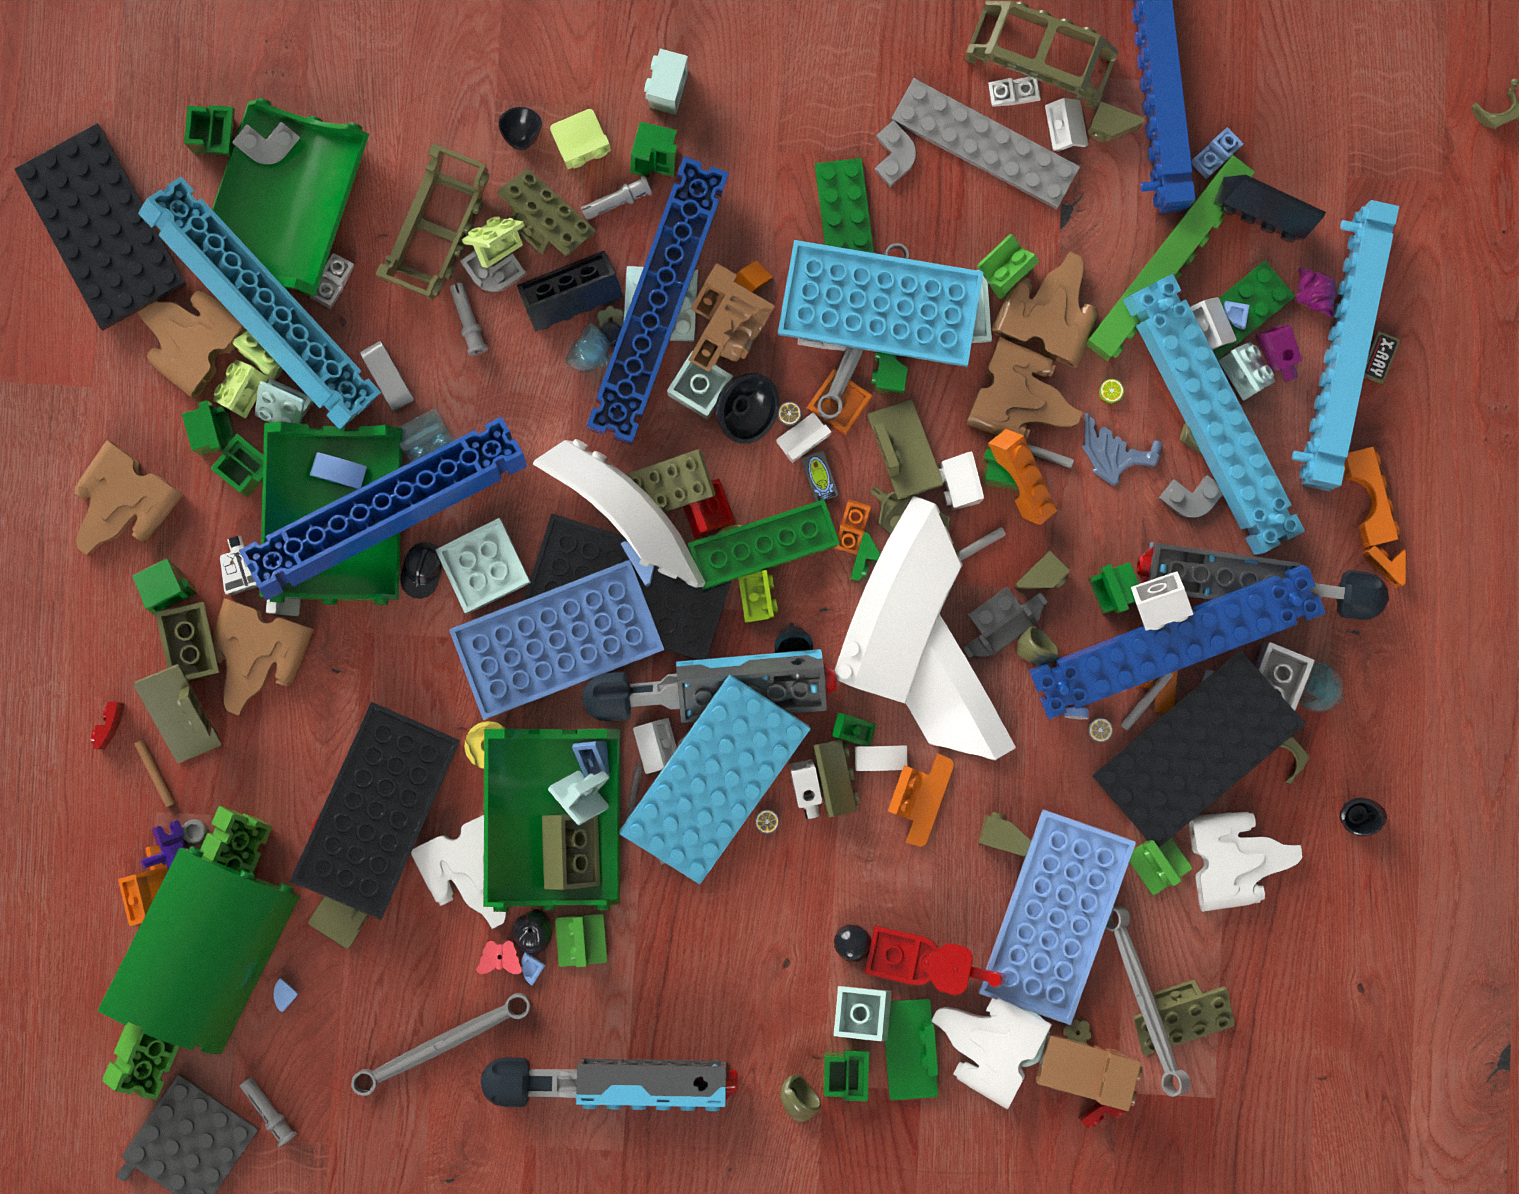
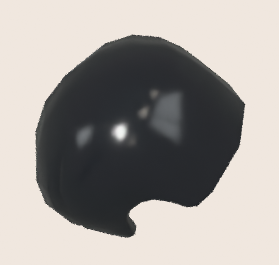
[834,924,871,962]

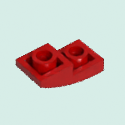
[91,701,124,750]
[1078,1103,1125,1128]

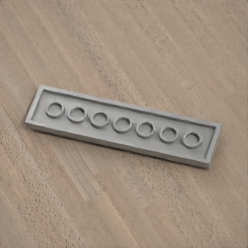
[891,78,1080,210]

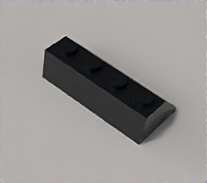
[1213,174,1326,243]
[517,250,624,332]

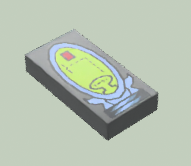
[801,451,839,502]

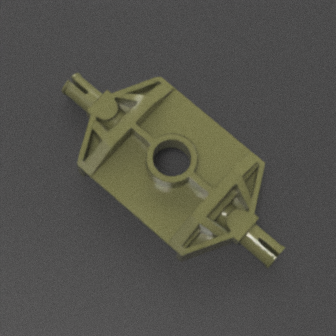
[869,485,958,552]

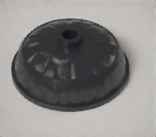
[715,373,779,444]

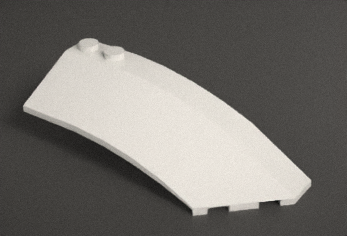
[533,439,706,587]
[835,496,963,703]
[906,614,1016,760]

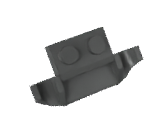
[963,587,1048,658]

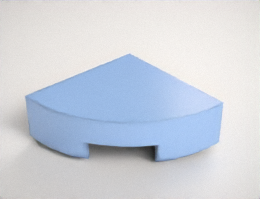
[1224,301,1249,330]
[521,953,546,986]
[274,977,299,1012]

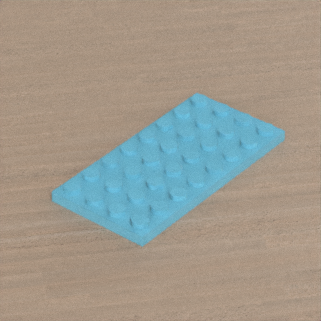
[778,240,983,367]
[619,674,811,884]

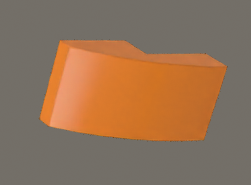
[834,499,871,555]

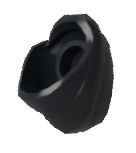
[1339,797,1387,836]
[512,909,552,954]

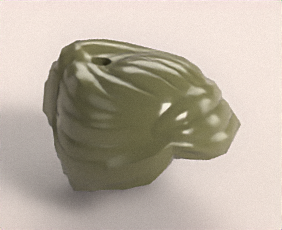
[1016,626,1059,666]
[780,1074,821,1122]

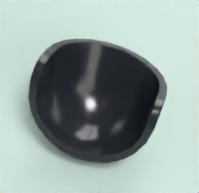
[499,107,542,150]

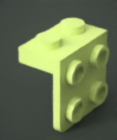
[550,109,611,169]

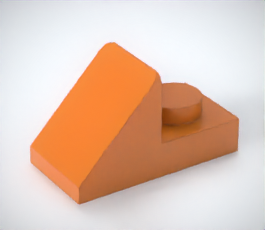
[1362,545,1406,588]

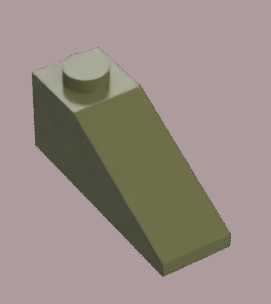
[977,812,1031,857]

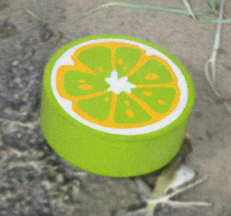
[1099,379,1124,404]

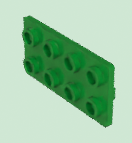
[885,998,938,1101]

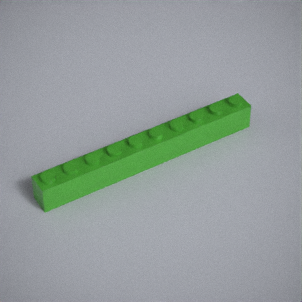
[1087,155,1255,361]

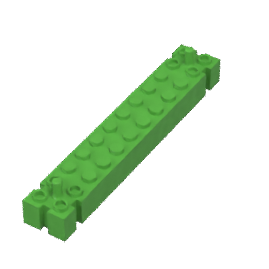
[102,806,273,1100]

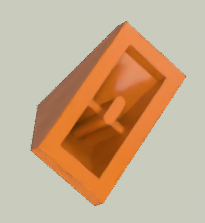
[734,260,773,294]

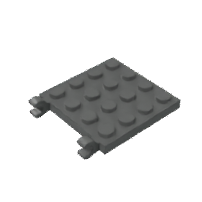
[116,1074,260,1194]

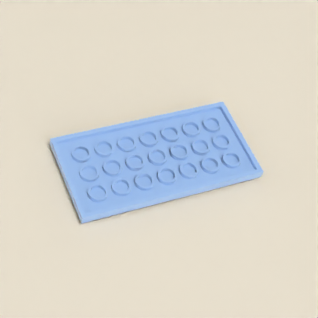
[978,809,1136,1025]

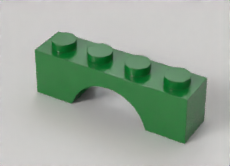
[871,352,908,395]

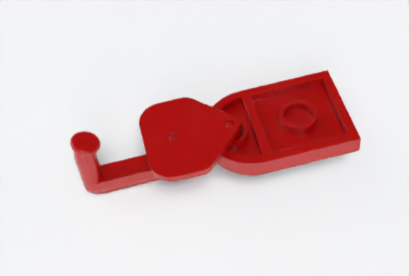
[865,926,1007,995]

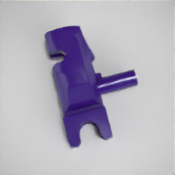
[141,820,187,870]

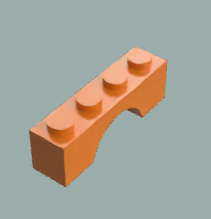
[988,429,1057,525]
[1344,447,1399,548]

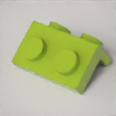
[739,570,778,623]

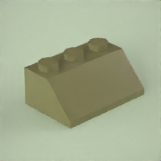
[156,602,220,682]
[813,740,860,818]
[542,814,600,890]

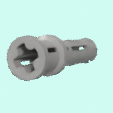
[581,175,653,221]
[449,283,488,356]
[239,1077,298,1148]

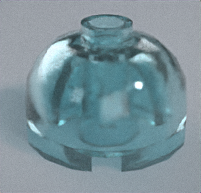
[565,323,610,372]
[1299,663,1344,712]

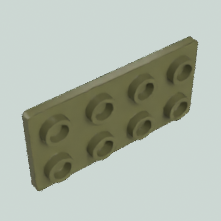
[497,169,596,256]
[868,400,943,499]
[627,449,715,512]
[134,664,222,763]
[308,897,369,949]
[1133,979,1235,1055]

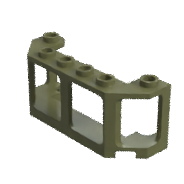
[964,1,1119,110]
[376,143,490,301]

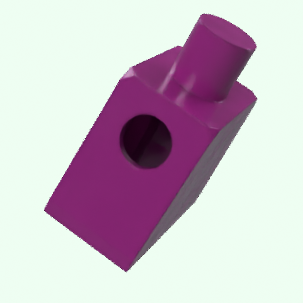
[1255,325,1302,382]

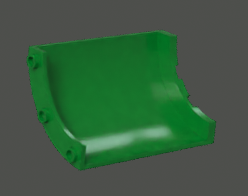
[212,98,369,296]
[260,421,403,605]
[483,729,620,912]
[97,846,300,1054]

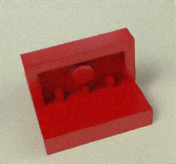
[683,479,736,538]

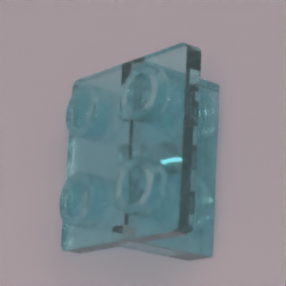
[399,408,454,462]

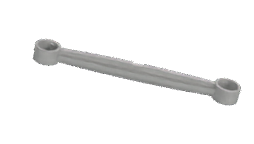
[817,243,909,420]
[1106,906,1191,1097]
[351,993,531,1096]

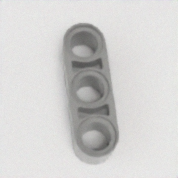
[360,341,414,412]

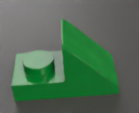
[850,532,881,583]
[832,713,876,746]

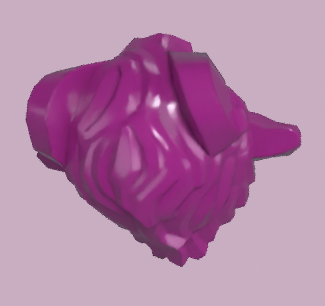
[1295,267,1336,318]

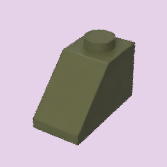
[1087,101,1145,142]
[1014,551,1070,590]

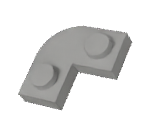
[874,120,916,188]
[232,122,300,164]
[460,251,527,292]
[1158,475,1222,518]

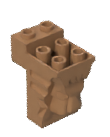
[688,263,775,372]
[1035,1033,1143,1112]

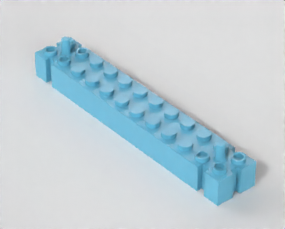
[138,177,381,430]
[1292,200,1399,492]
[1123,274,1305,555]

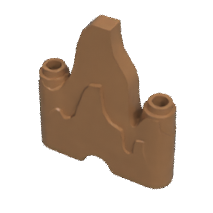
[991,252,1098,368]
[137,290,247,399]
[966,337,1083,440]
[74,440,184,556]
[212,598,314,715]

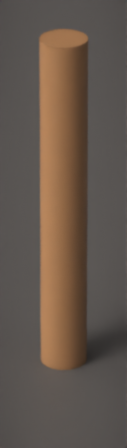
[134,740,175,808]

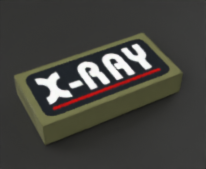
[1364,331,1400,384]

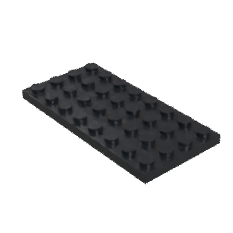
[14,123,187,331]
[523,513,731,660]
[1092,650,1306,847]
[289,702,460,920]

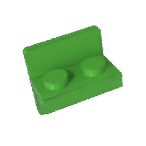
[977,234,1039,299]
[1129,838,1192,895]
[555,914,607,967]

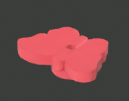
[476,941,522,974]

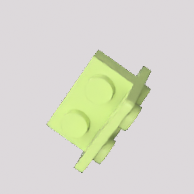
[462,216,525,268]
[233,331,283,380]
[213,360,269,419]

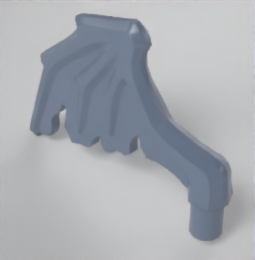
[1082,413,1163,486]

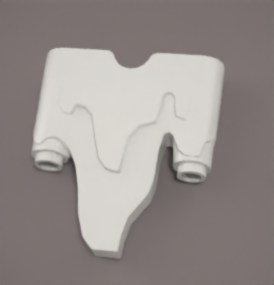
[1189,811,1302,912]
[411,815,507,929]
[932,998,1052,1110]

